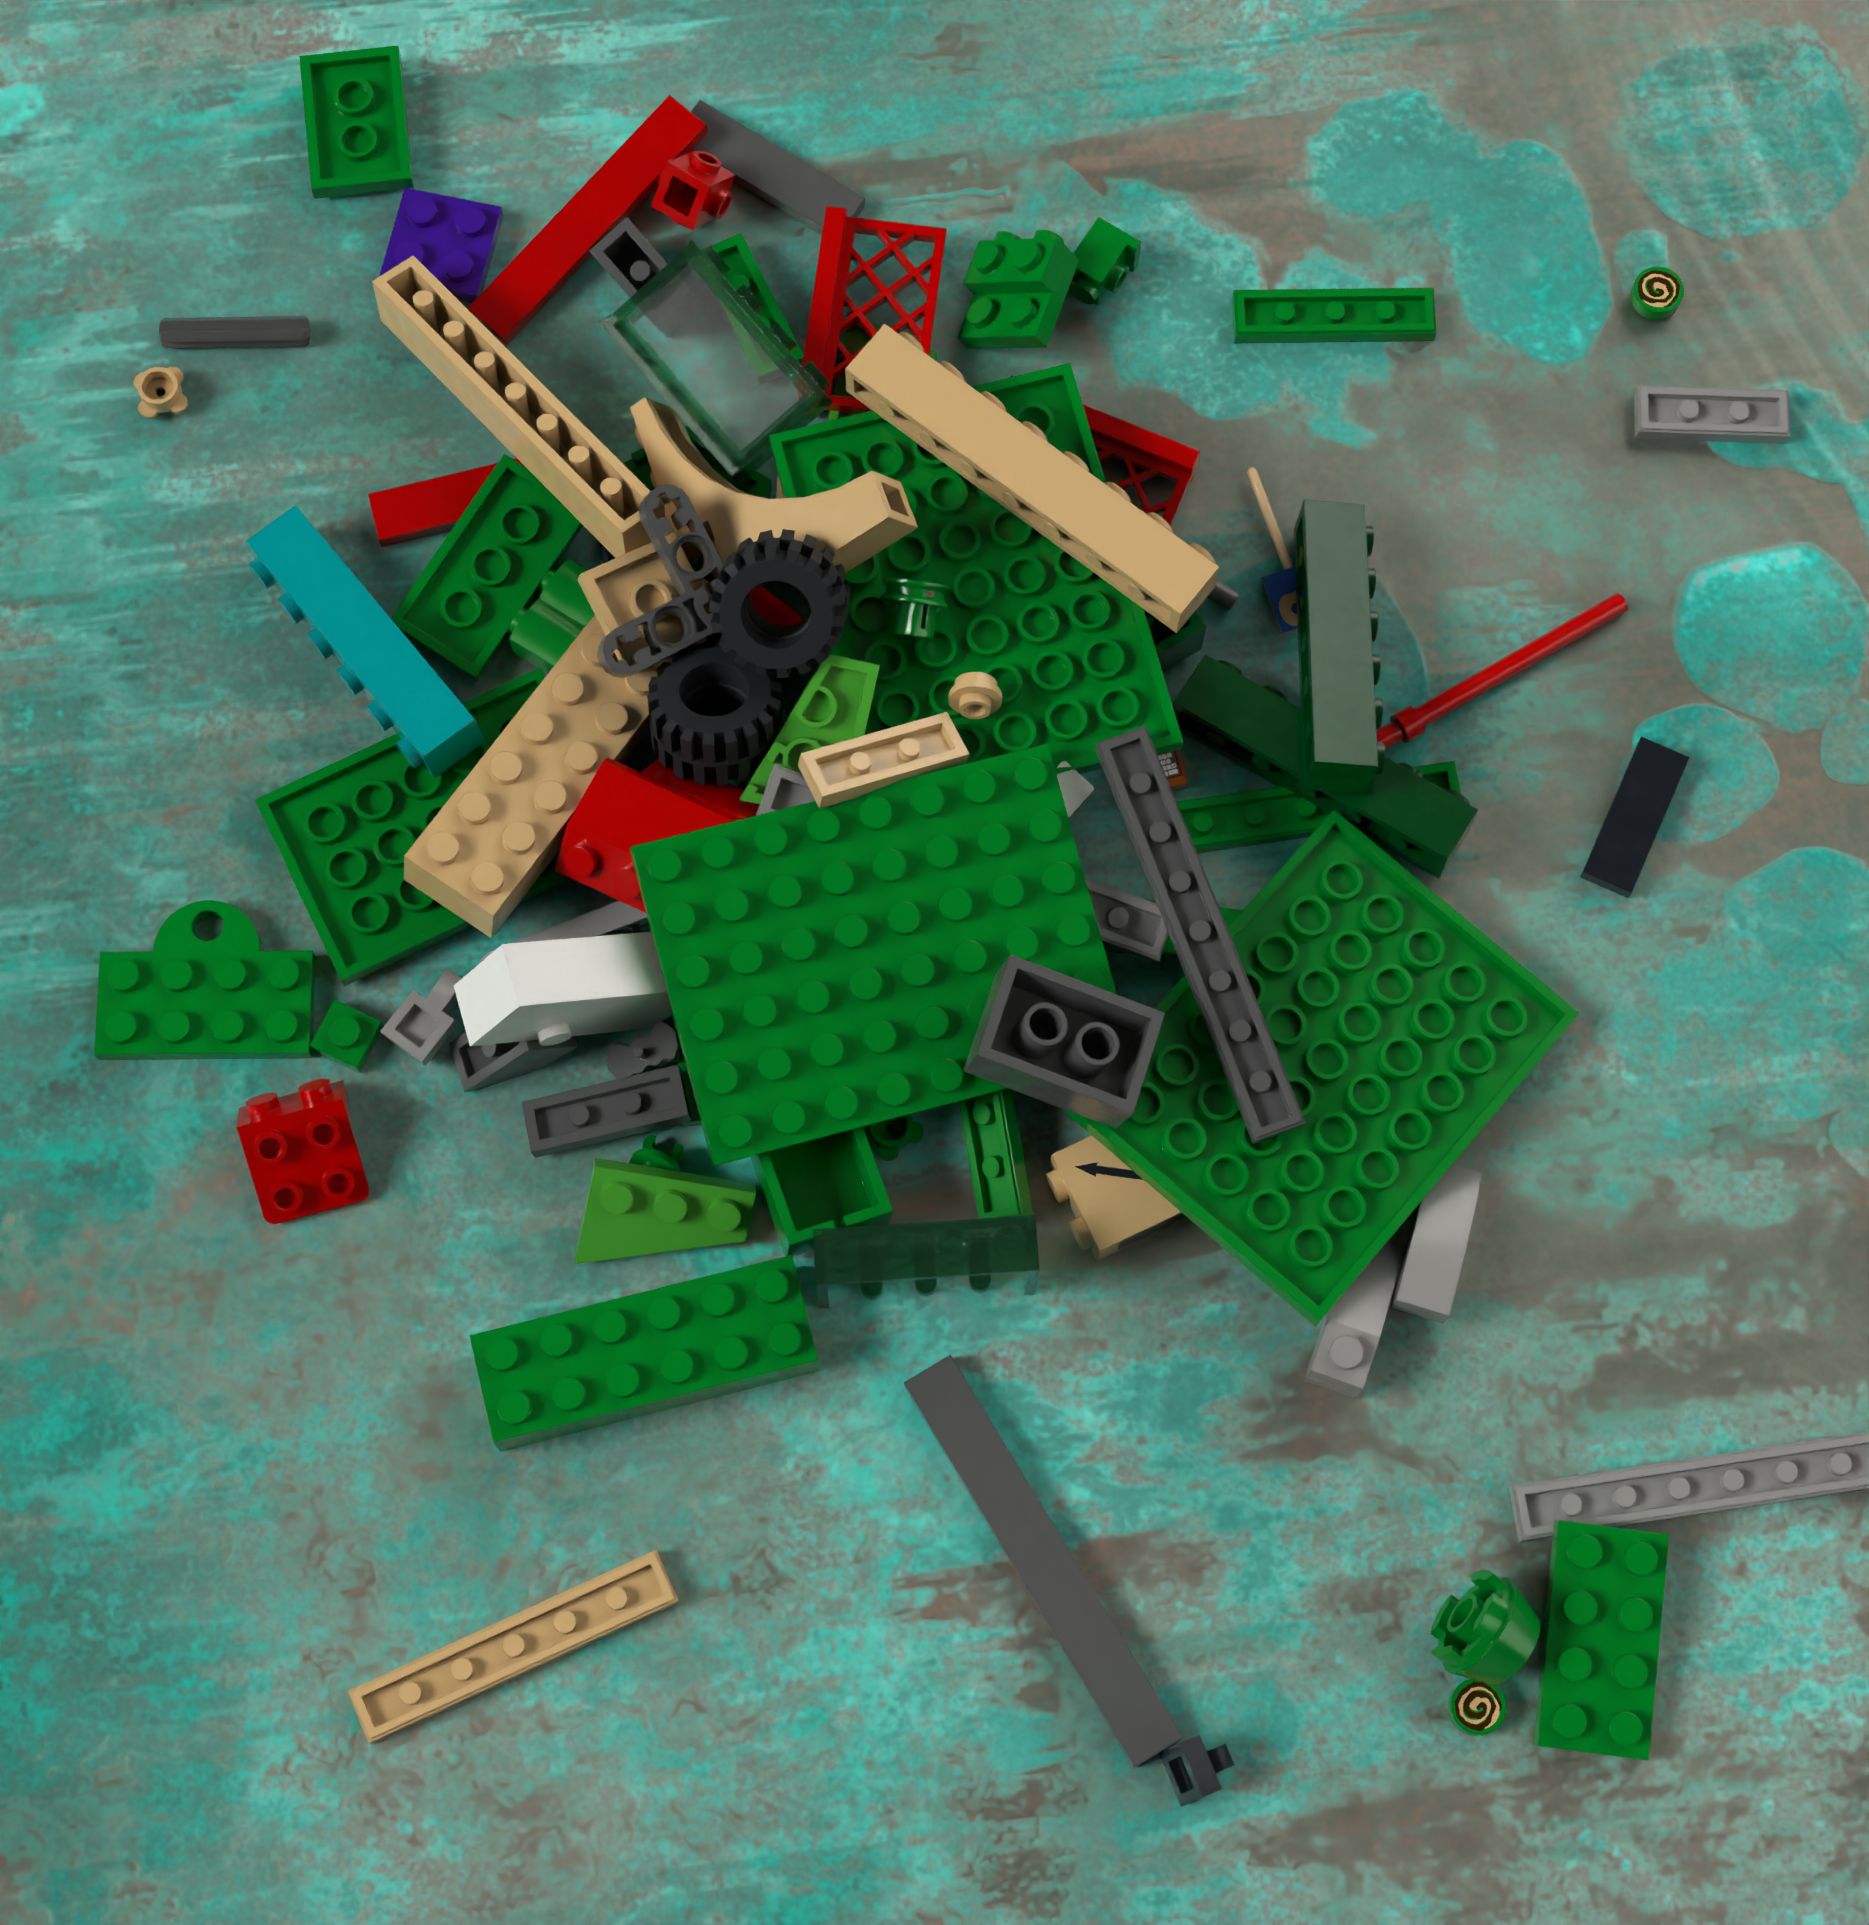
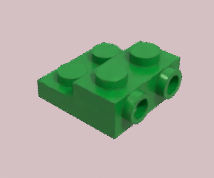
[957,230,1079,349]

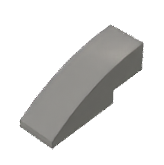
[1391,1164,1482,1323]

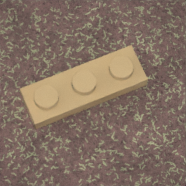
[798,712,969,809]

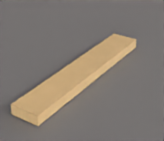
[347,1550,679,1744]

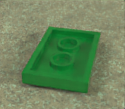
[299,45,414,199]

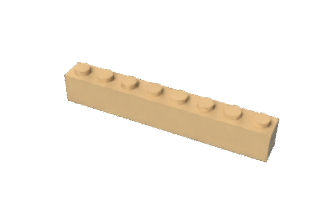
[372,256,666,558]
[845,324,1219,633]

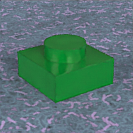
[309,999,384,1073]

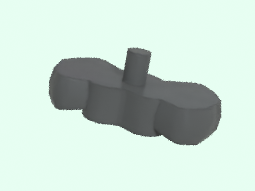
[607,1021,683,1079]

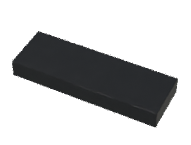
[1580,737,1690,898]

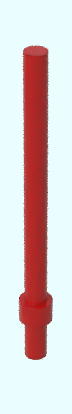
[1376,593,1628,749]

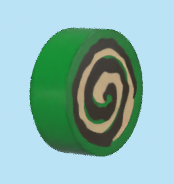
[1630,267,1684,320]
[1448,1679,1507,1736]

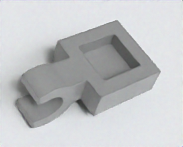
[380,969,462,1066]

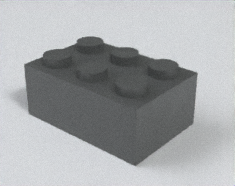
[963,954,1165,1129]

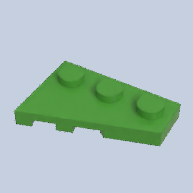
[739,654,880,804]
[575,1158,756,1264]

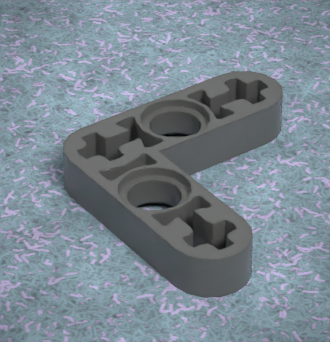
[597,484,724,678]

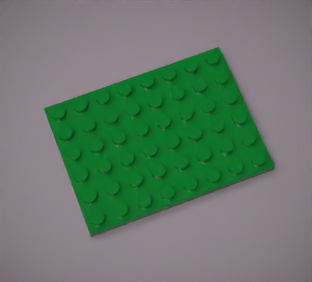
[769,363,1183,774]
[629,744,1117,1167]
[1064,810,1580,1326]

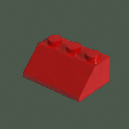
[555,758,741,913]

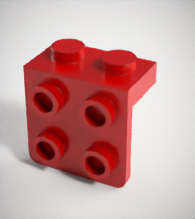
[236,1079,370,1224]

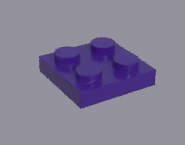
[379,188,504,303]

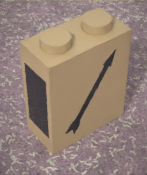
[1046,1136,1188,1261]

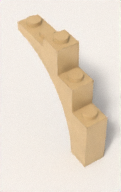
[630,397,918,573]

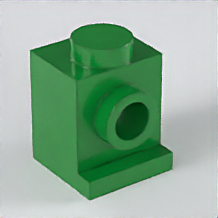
[1069,217,1141,305]

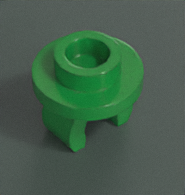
[628,1134,683,1172]

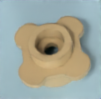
[133,367,188,419]

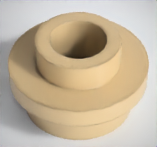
[949,672,1002,719]

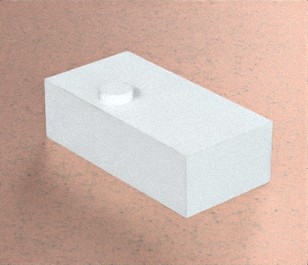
[454,932,672,1047]

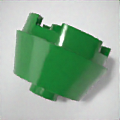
[1430,1570,1540,1685]

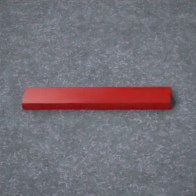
[468,95,708,345]

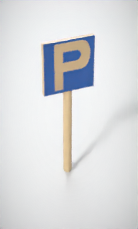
[1247,467,1298,635]

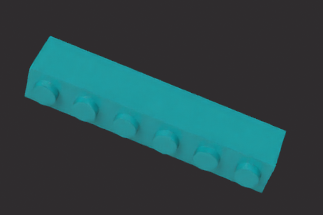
[246,505,485,779]

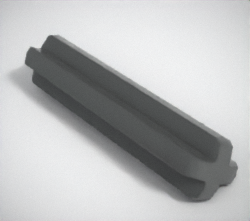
[159,316,311,348]

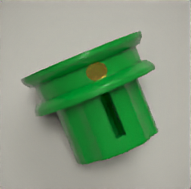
[880,578,951,639]

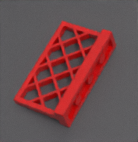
[798,206,947,416]
[1011,375,1200,526]

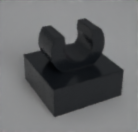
[1159,1735,1235,1807]

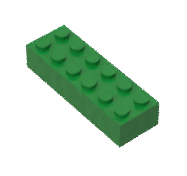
[469,1255,820,1452]

